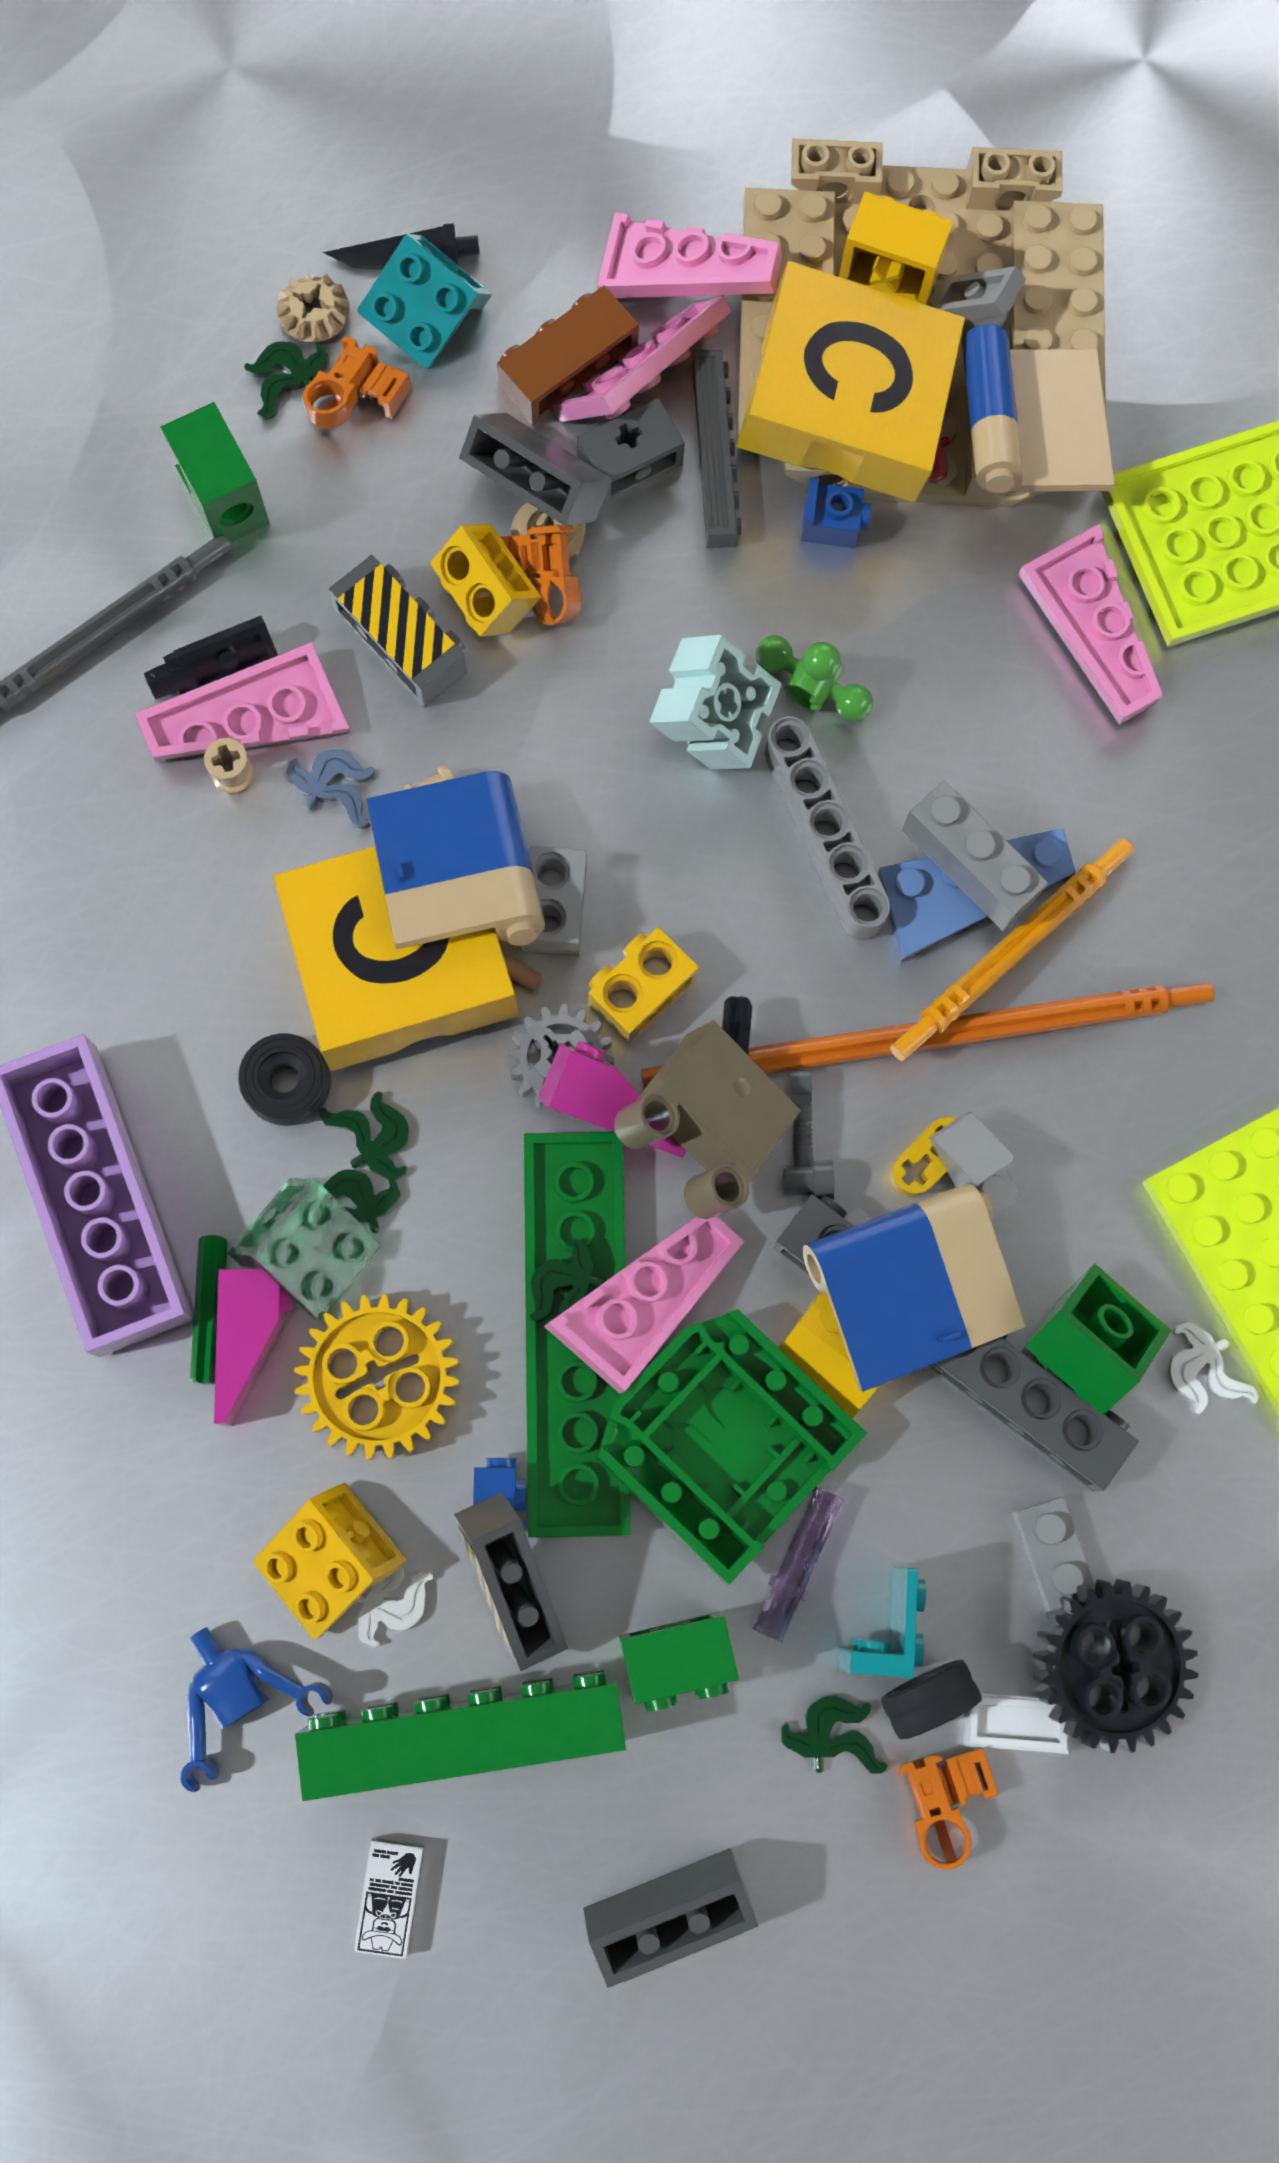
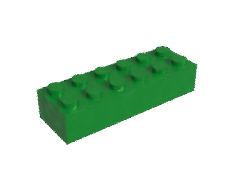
[295,1669,626,1801]

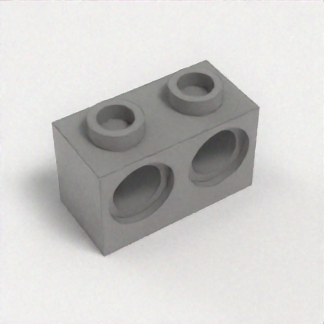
[521,846,587,956]

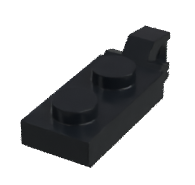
[144,615,278,700]

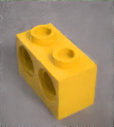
[430,524,541,637]
[588,927,699,1045]

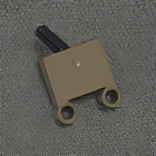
[614,996,801,1219]

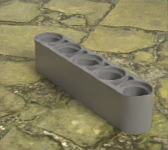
[764,716,890,940]

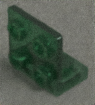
[227,1178,380,1320]

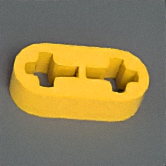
[889,1116,957,1198]

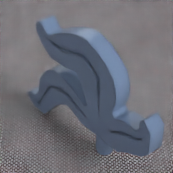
[286,749,375,829]

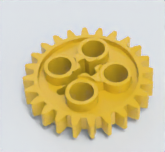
[294,1294,460,1460]

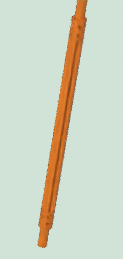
[641,983,1214,1088]

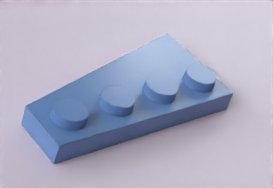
[877,828,1076,962]

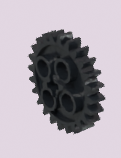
[1032,1579,1199,1754]

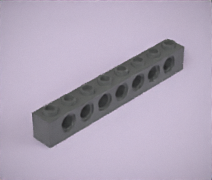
[772,1194,1139,1492]

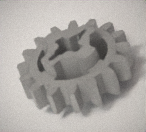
[507,1004,614,1113]

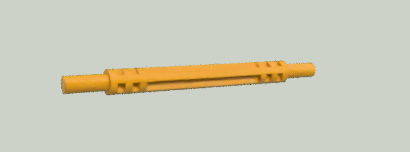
[890,838,1134,1061]

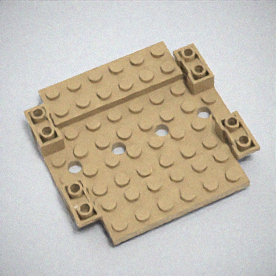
[737,138,1106,507]

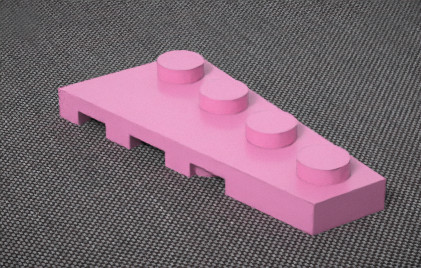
[597,212,783,298]
[551,295,732,422]
[1018,524,1163,725]
[134,642,350,761]
[544,1216,745,1394]

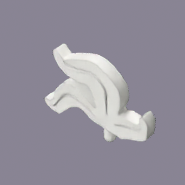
[1168,1321,1259,1415]
[356,1534,434,1648]

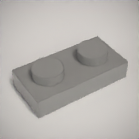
[1013,1497,1095,1612]

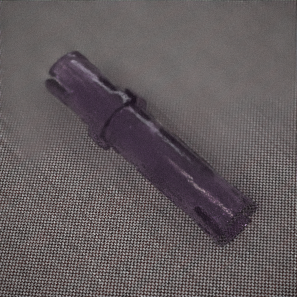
[752,1487,845,1643]

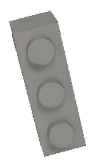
[902,780,1048,931]

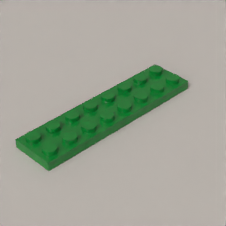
[524,1132,631,1538]

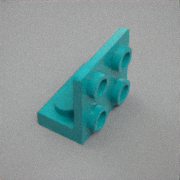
[357,234,493,368]
[838,1567,926,1678]

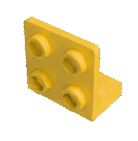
[254,1482,407,1639]

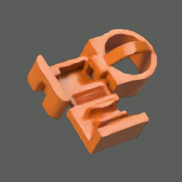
[303,337,412,429]
[500,525,582,625]
[898,1747,999,1870]

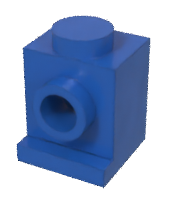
[800,477,871,548]
[473,1458,526,1531]

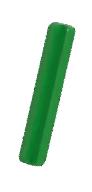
[190,1235,228,1384]

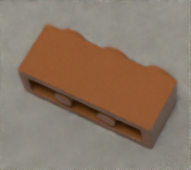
[497,285,639,426]

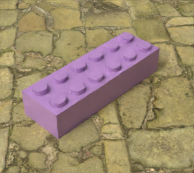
[0,1034,194,1357]

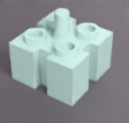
[649,635,782,769]

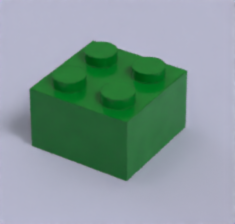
[1024,1263,1172,1416]
[619,1612,739,1712]

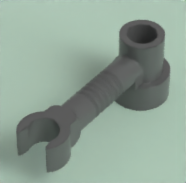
[784,1071,834,1200]

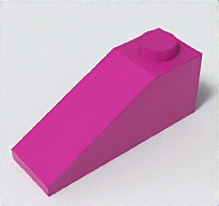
[538,1040,686,1158]
[214,1269,295,1426]

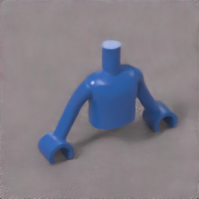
[180,1627,333,1792]

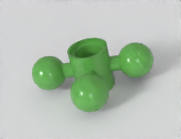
[755,635,873,722]

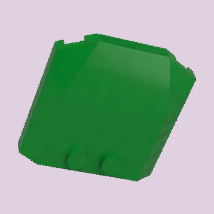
[597,1309,867,1585]

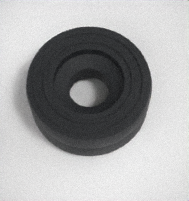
[238,1033,331,1126]
[881,1659,982,1740]

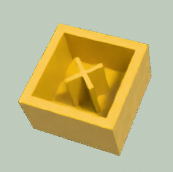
[839,191,953,305]

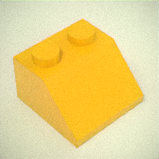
[778,1292,880,1419]

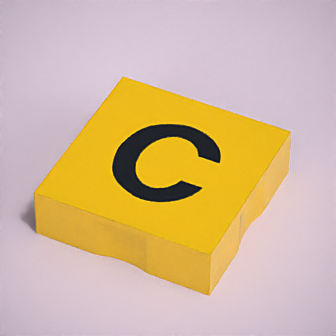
[736,260,965,503]
[273,846,520,1071]

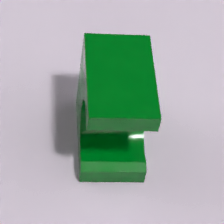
[160,402,270,542]

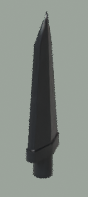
[322,223,480,268]

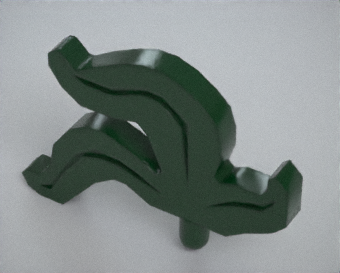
[244,341,329,420]
[320,1091,409,1180]
[308,1169,401,1254]
[530,1238,605,1322]
[781,1695,888,1774]

